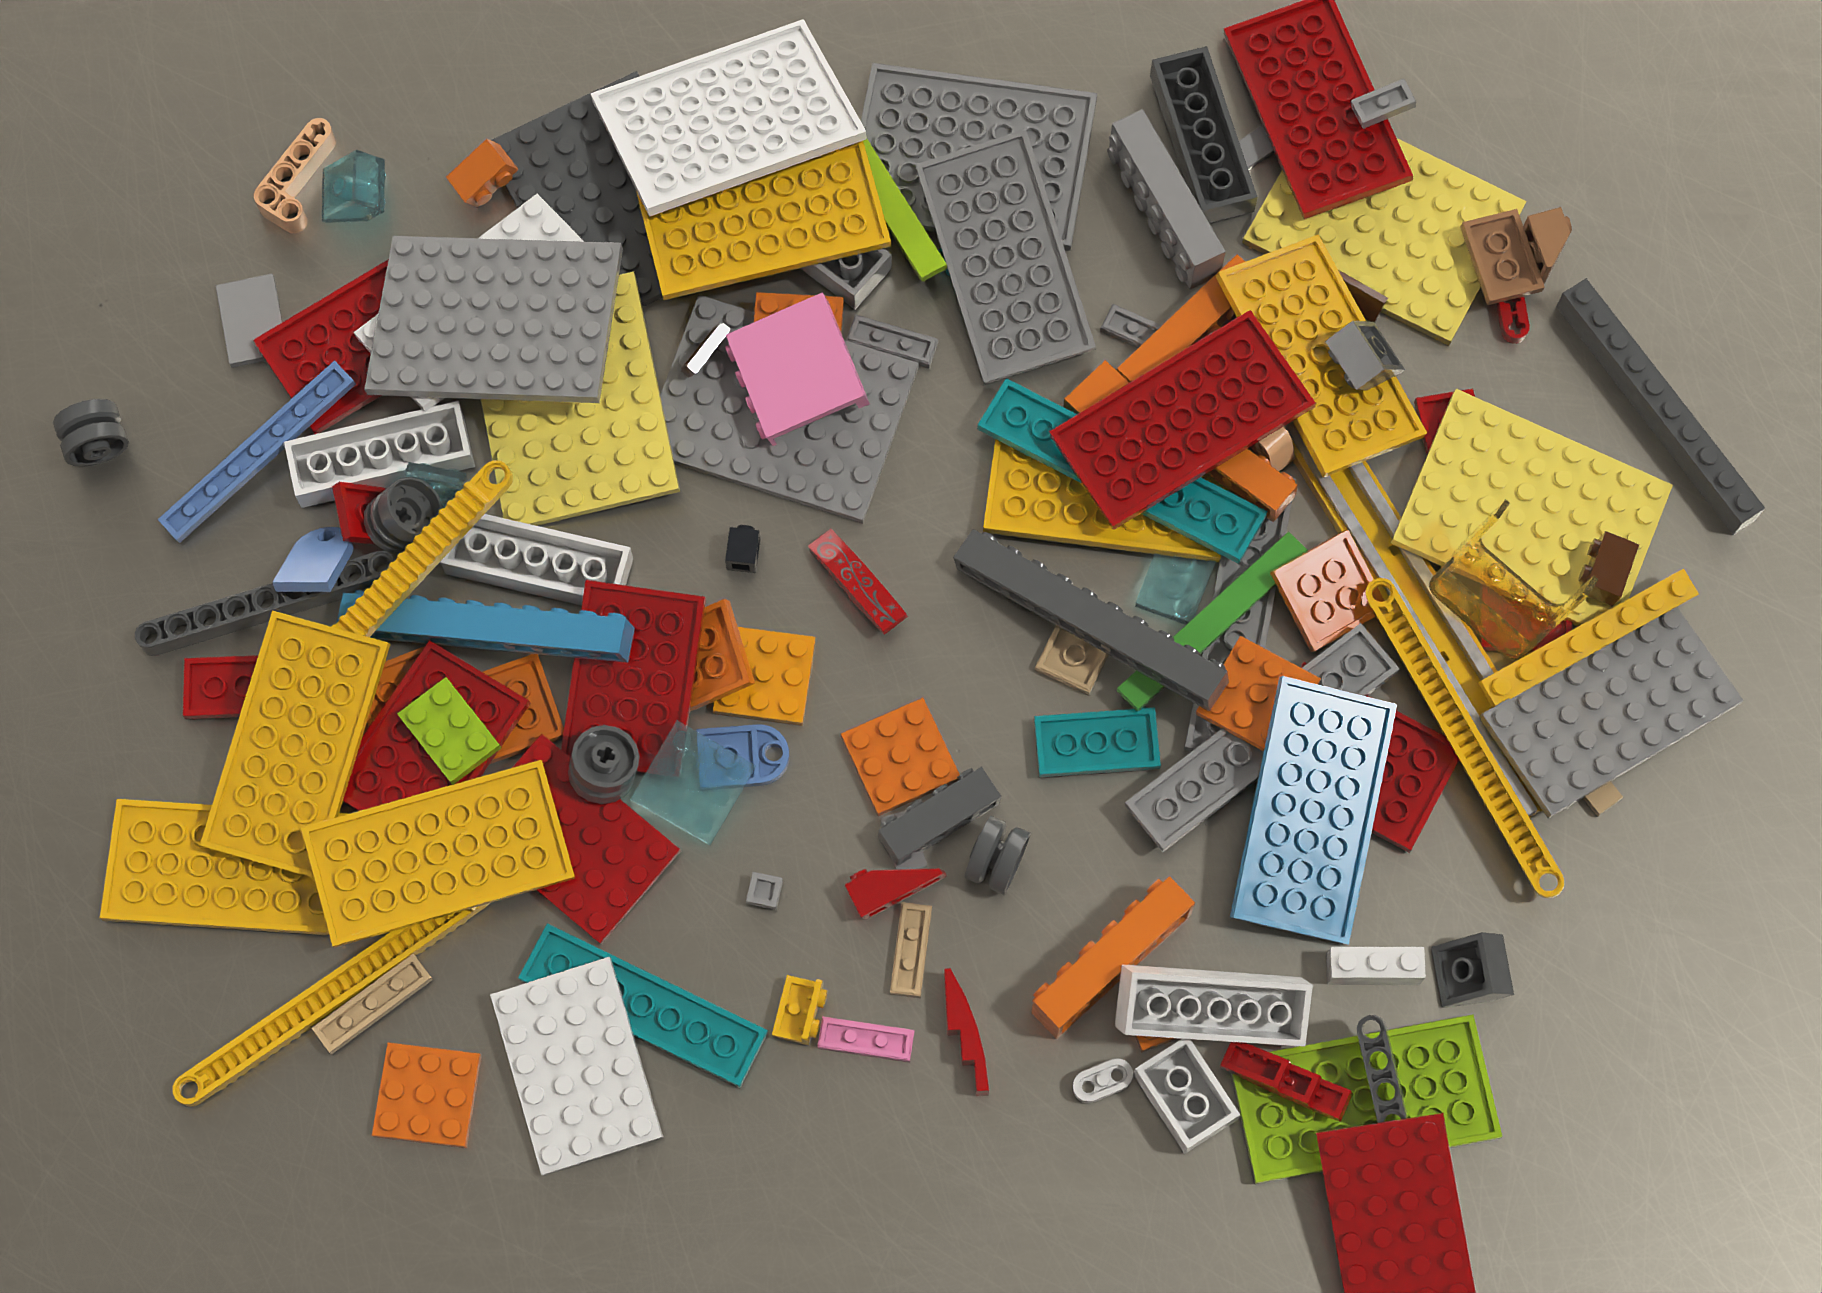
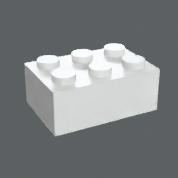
[1133,1039,1240,1154]

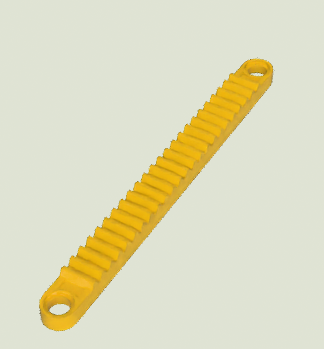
[331,460,513,637]
[1366,578,1564,899]
[173,903,490,1107]

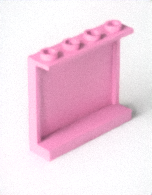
[725,292,870,446]

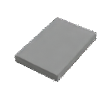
[215,274,283,368]

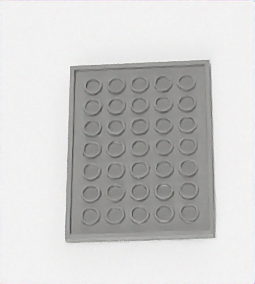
[861,63,1097,251]
[364,236,623,403]
[660,295,919,524]

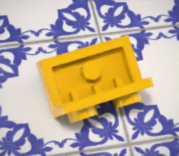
[772,975,828,1046]

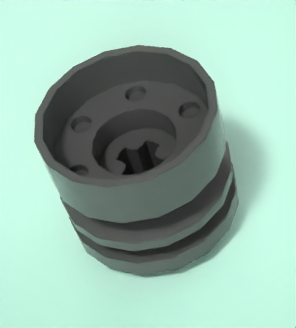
[364,477,443,554]

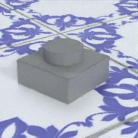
[746,872,783,910]

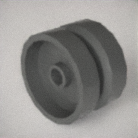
[53,399,129,466]
[568,725,640,804]
[965,816,1031,895]

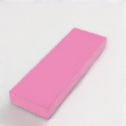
[818,1016,915,1062]

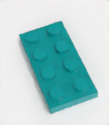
[1034,708,1161,778]

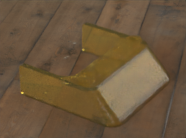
[1429,499,1599,660]

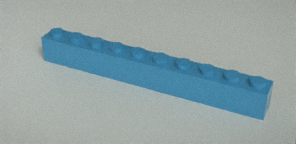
[336,590,635,662]

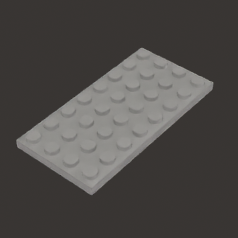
[915,129,1096,385]
[1479,607,1744,818]

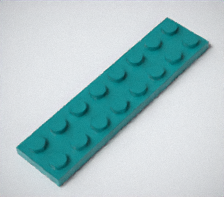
[518,923,768,1088]

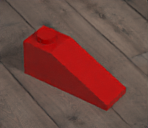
[845,868,947,920]

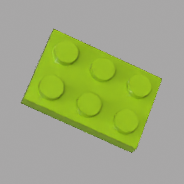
[397,677,501,785]

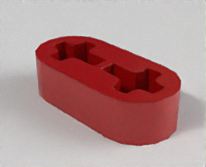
[1496,296,1530,344]

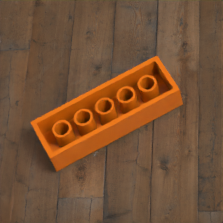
[1031,876,1195,1040]

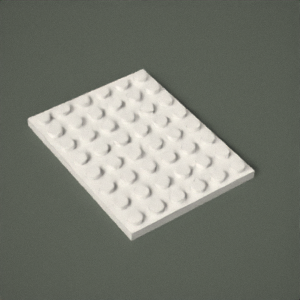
[591,20,867,217]

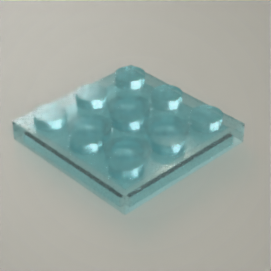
[630,720,756,845]

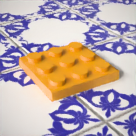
[713,627,816,726]

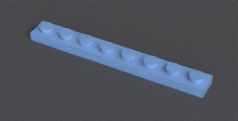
[158,360,356,543]

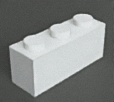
[1326,947,1426,985]

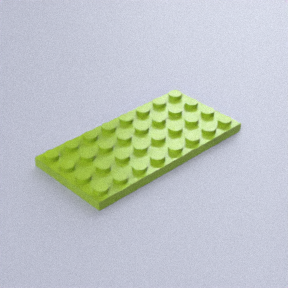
[1231,1014,1503,1184]

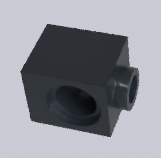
[725,525,761,573]

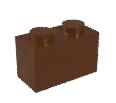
[1578,531,1639,606]

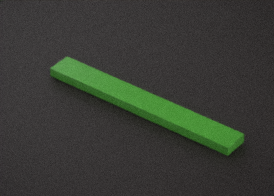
[1117,531,1308,712]

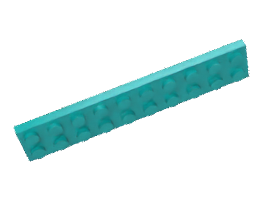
[977,378,1268,564]

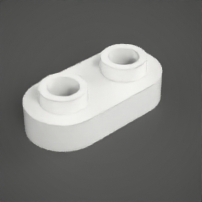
[1072,1058,1133,1103]

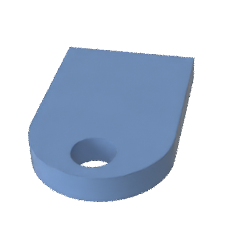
[272,527,354,592]
[696,724,789,790]

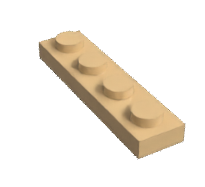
[312,953,433,1055]

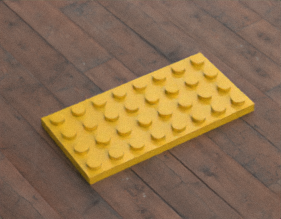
[636,141,891,300]
[1216,234,1427,478]
[983,439,1228,562]
[200,610,391,878]
[301,760,575,948]
[100,799,349,935]

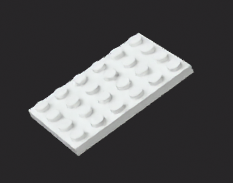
[490,957,663,1176]

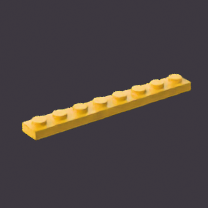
[1478,568,1699,708]

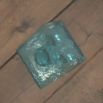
[322,150,386,223]

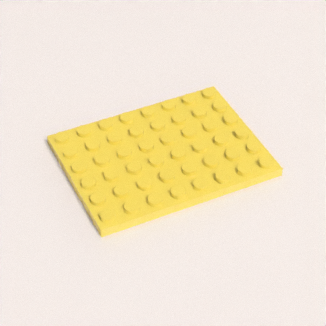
[1242,138,1527,346]
[481,271,680,526]
[1390,389,1673,627]

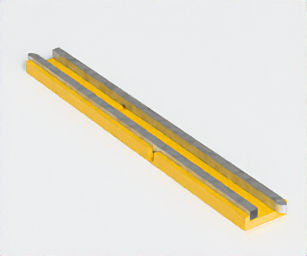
[1284,421,1571,818]

